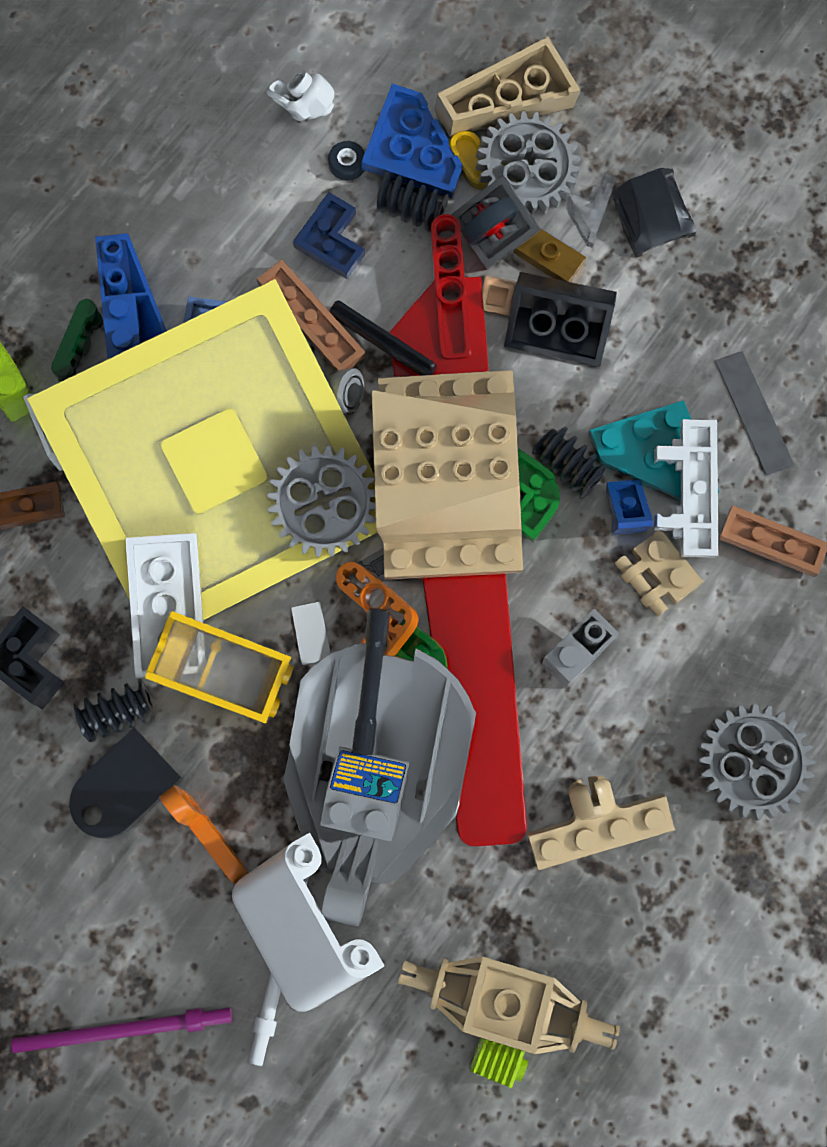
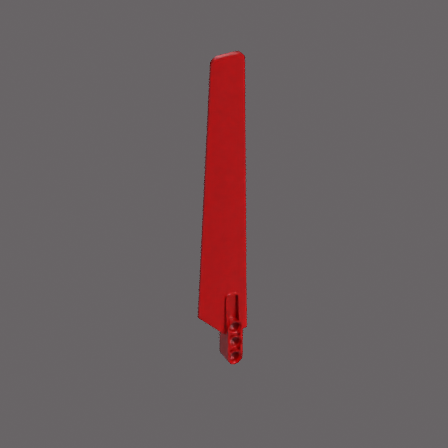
[389,214,527,847]

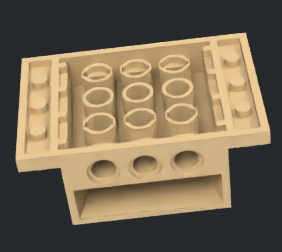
[372,370,523,580]

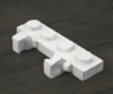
[654,419,718,558]

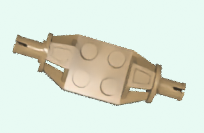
[398,957,620,1054]

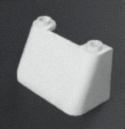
[232,833,384,1012]

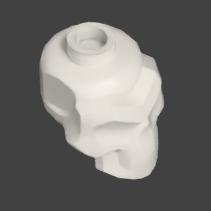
[266,70,335,122]

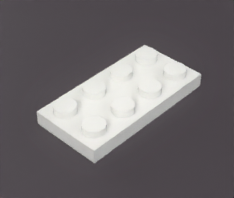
[125,533,206,678]

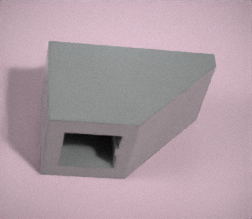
[542,609,620,688]

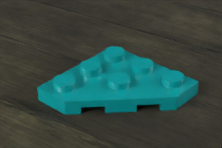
[588,400,720,503]

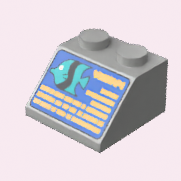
[320,746,410,841]

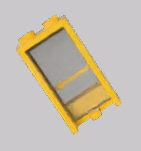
[144,611,294,723]

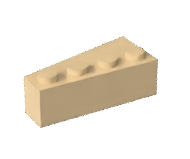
[434,37,580,137]

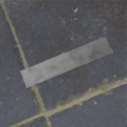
[716,351,794,475]

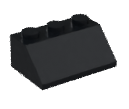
[504,272,617,367]

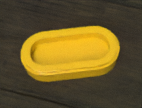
[449,131,488,189]

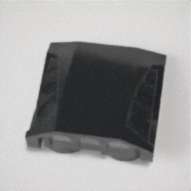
[612,168,696,258]

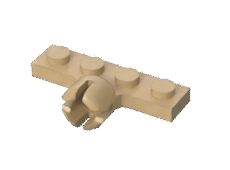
[527,776,675,870]

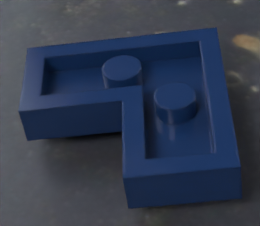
[293,192,365,279]

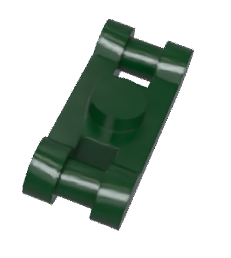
[51,299,103,382]

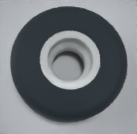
[328,141,365,181]

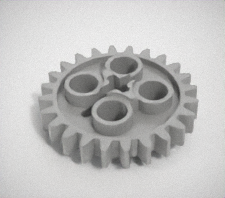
[476,111,580,215]
[267,445,376,557]
[697,703,816,820]

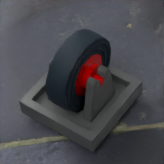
[451,175,541,269]

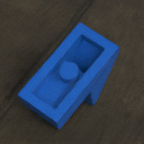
[606,479,653,535]

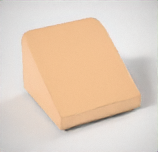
[482,275,517,316]

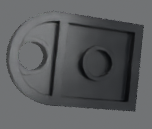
[69,728,183,839]

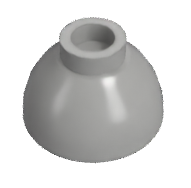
[325,368,365,415]

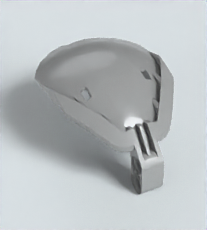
[283,643,476,927]

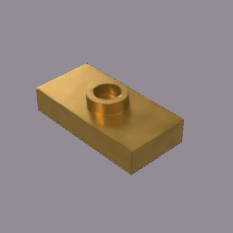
[513,229,586,282]

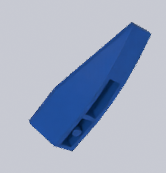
[95,233,167,360]

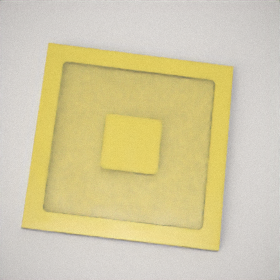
[27,279,378,620]

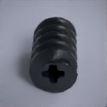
[377,171,449,232]
[531,426,607,499]
[74,678,154,743]

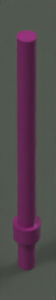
[11,1007,233,1053]

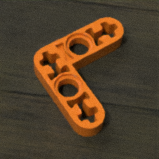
[336,562,419,656]
[159,785,249,884]

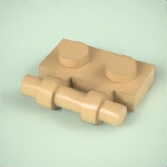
[614,531,704,617]

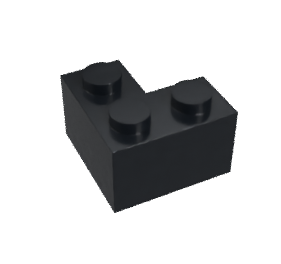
[0,606,64,710]

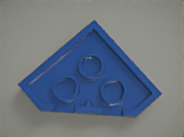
[361,83,463,199]

